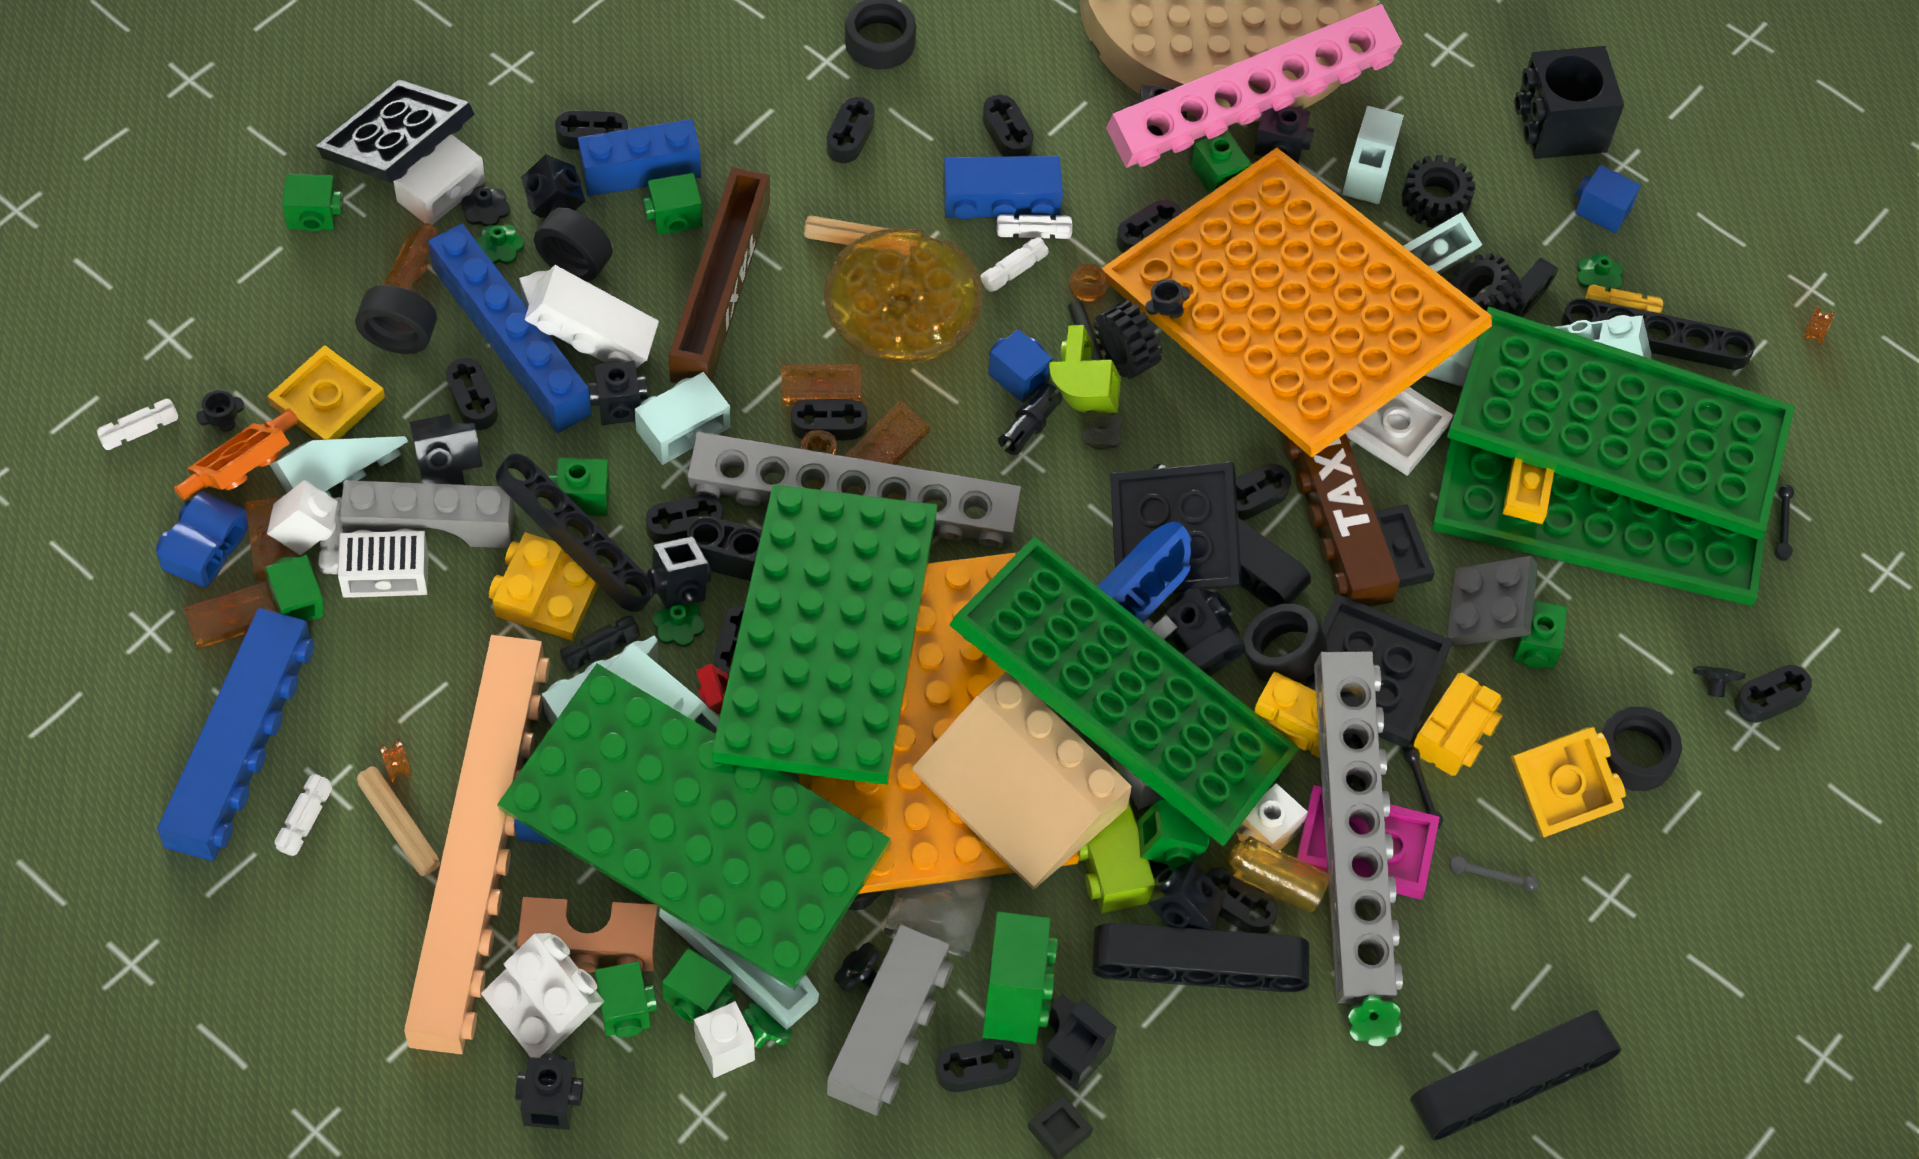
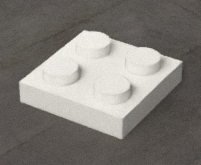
[1346,387,1454,476]

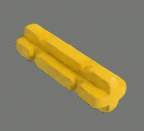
[1585,285,1663,314]

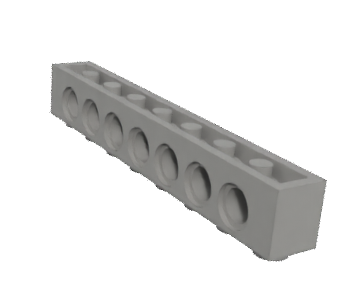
[687,432,1021,548]
[1314,652,1403,1004]

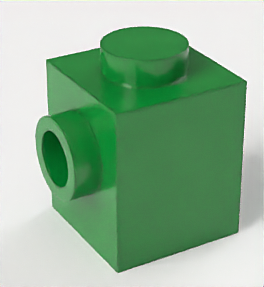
[1191,130,1251,194]
[642,173,703,235]
[282,174,343,231]
[549,458,610,516]
[266,555,324,622]
[1513,601,1567,670]
[1138,799,1210,867]
[662,948,735,1024]
[595,961,657,1038]

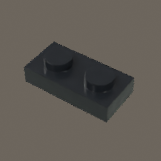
[1375,504,1435,588]

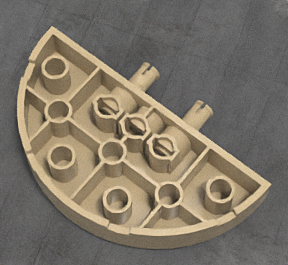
[1079,0,1377,122]

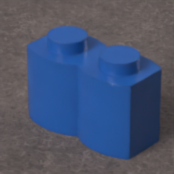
[156,491,249,588]

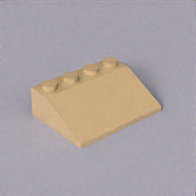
[912,671,1132,890]

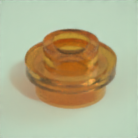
[1069,264,1108,301]

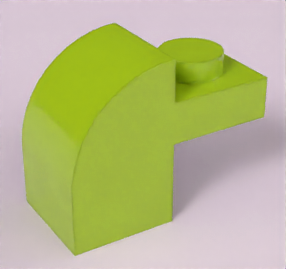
[1049,325,1121,414]

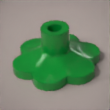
[476,224,524,264]
[1577,253,1623,291]
[652,603,705,647]
[1348,995,1402,1047]
[742,1003,793,1049]

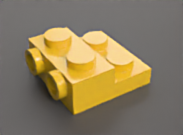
[489,532,604,641]
[1511,727,1626,837]

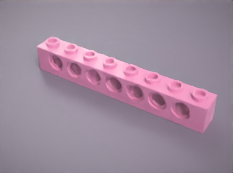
[1106,4,1402,168]

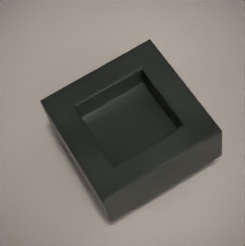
[1028,1095,1093,1159]

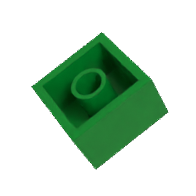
[982,912,1058,1044]

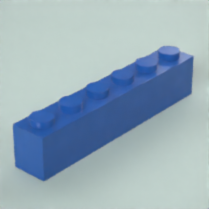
[428,224,591,433]
[157,608,314,862]

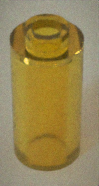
[1227,836,1329,913]

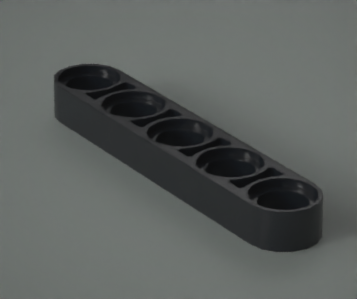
[1561,298,1755,370]
[495,453,654,612]

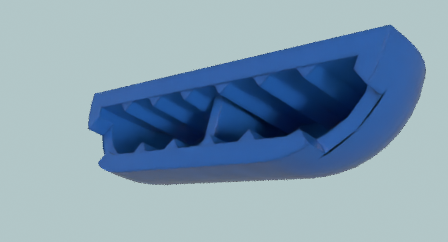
[1097,522,1191,623]

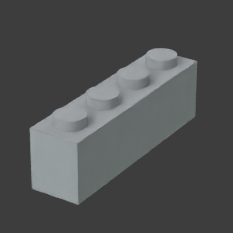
[827,925,954,1116]

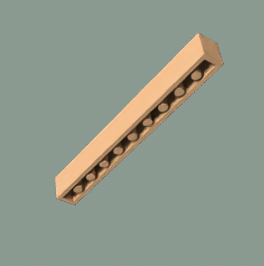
[404,635,550,1055]

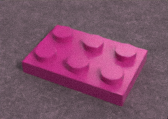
[1294,785,1440,900]

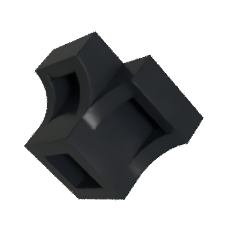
[409,414,483,485]
[1042,994,1117,1090]

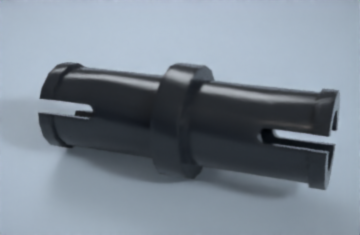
[998,383,1063,455]

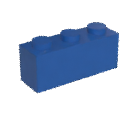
[578,119,701,196]
[943,156,1063,219]

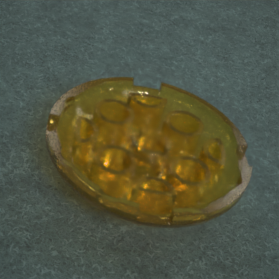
[824,228,983,364]

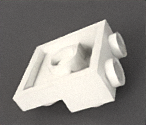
[481,933,605,1058]

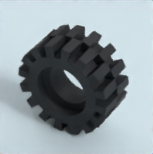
[1402,155,1475,228]
[1448,253,1522,313]
[1093,301,1163,379]

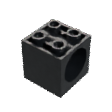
[1514,46,1624,159]

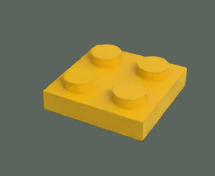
[267,345,385,440]

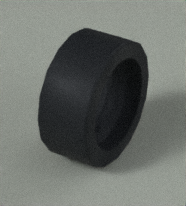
[845,0,916,70]
[533,208,613,282]
[355,285,437,354]
[1242,604,1328,682]
[1601,706,1682,791]

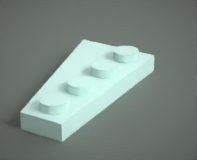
[659,908,819,1030]

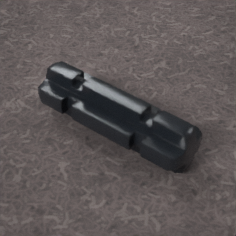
[560,615,640,670]

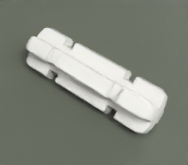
[996,214,1073,239]
[980,237,1049,292]
[97,399,178,450]
[318,497,343,574]
[275,774,332,856]

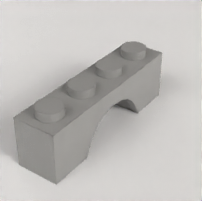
[340,480,515,548]

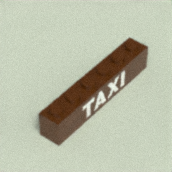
[669,167,770,383]
[1283,433,1400,607]

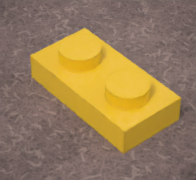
[1503,458,1554,524]

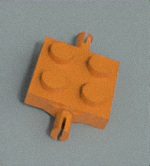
[174,408,299,501]

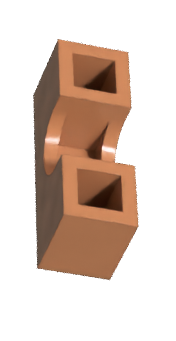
[517,897,658,973]

